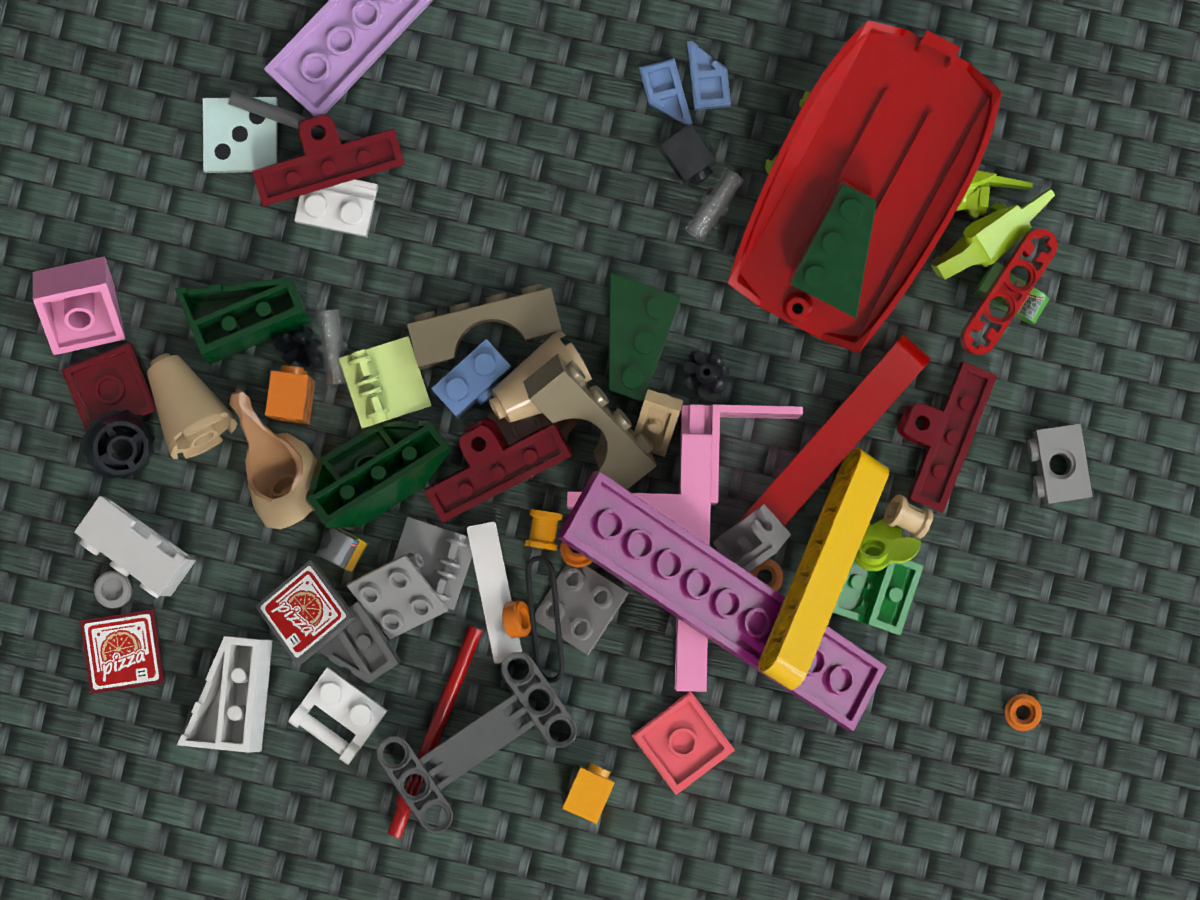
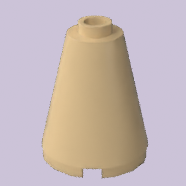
[489,330,592,423]
[147,353,238,459]

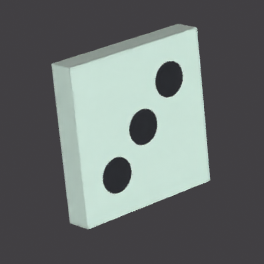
[203,97,278,173]

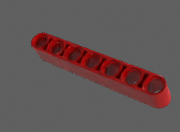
[736,335,932,526]

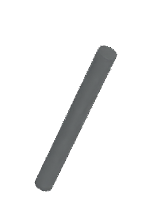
[228,90,362,144]

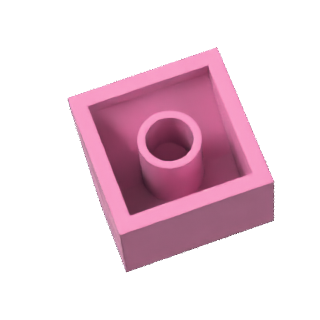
[32,256,125,355]

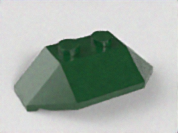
[305,421,451,528]

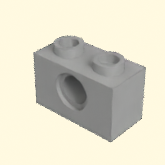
[1027,423,1093,505]

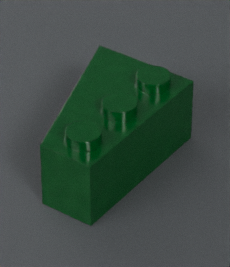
[789,180,877,318]
[609,273,681,405]
[175,278,311,365]

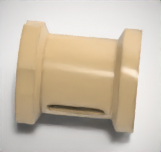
[884,494,933,539]

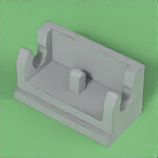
[713,504,791,572]

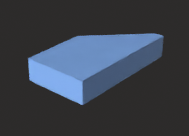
[687,41,731,111]
[639,58,692,126]

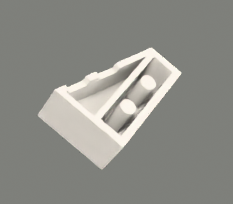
[74,496,196,598]
[177,636,273,753]

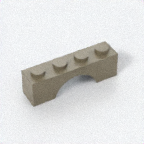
[407,284,562,370]
[523,354,657,489]

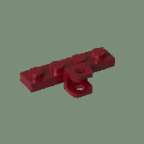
[252,114,405,207]
[897,362,998,513]
[424,418,573,523]

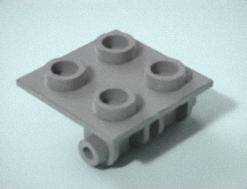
[393,517,472,610]
[346,552,449,639]
[535,564,628,655]

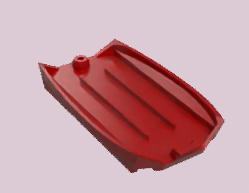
[727,20,1002,353]

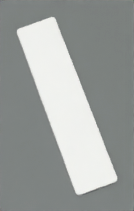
[467,522,522,664]

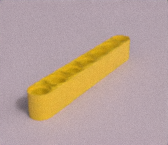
[758,448,889,690]

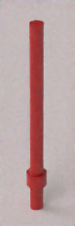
[387,626,483,839]

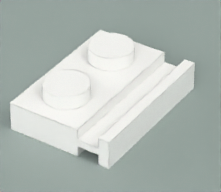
[294,179,379,238]

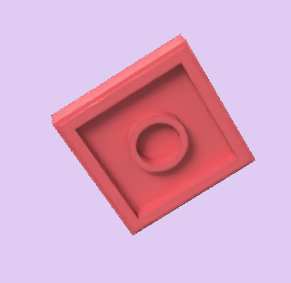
[631,691,735,795]

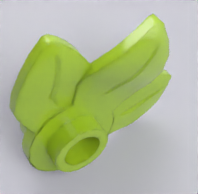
[855,519,921,571]

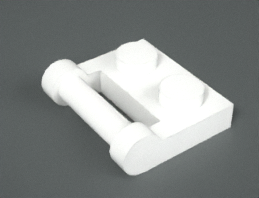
[288,667,388,765]

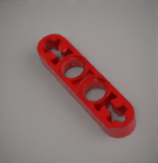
[960,229,1058,355]

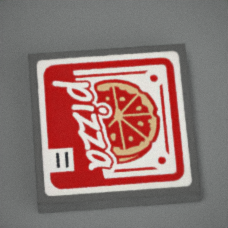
[255,560,356,665]

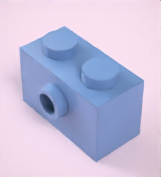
[431,339,513,419]

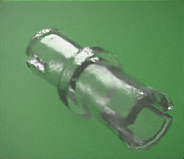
[685,169,745,242]
[316,309,348,385]

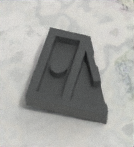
[318,601,402,684]

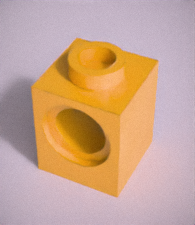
[562,763,615,824]

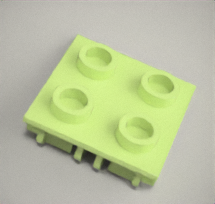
[338,336,431,429]

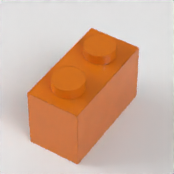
[265,365,316,425]

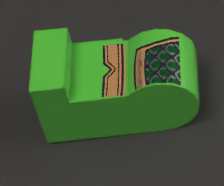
[974,262,1050,325]

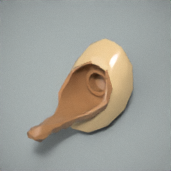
[229,389,317,529]

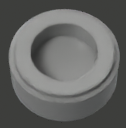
[94,571,133,608]

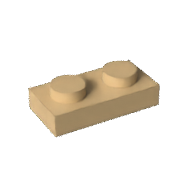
[634,389,683,457]

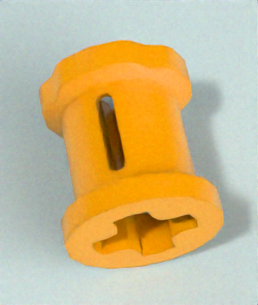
[524,509,563,551]

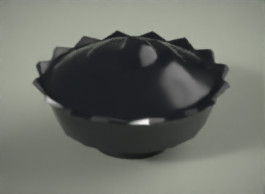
[82,409,155,479]

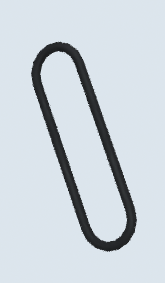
[525,555,565,683]

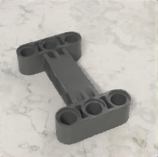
[377,652,577,833]

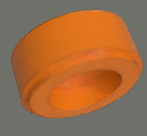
[502,600,531,638]

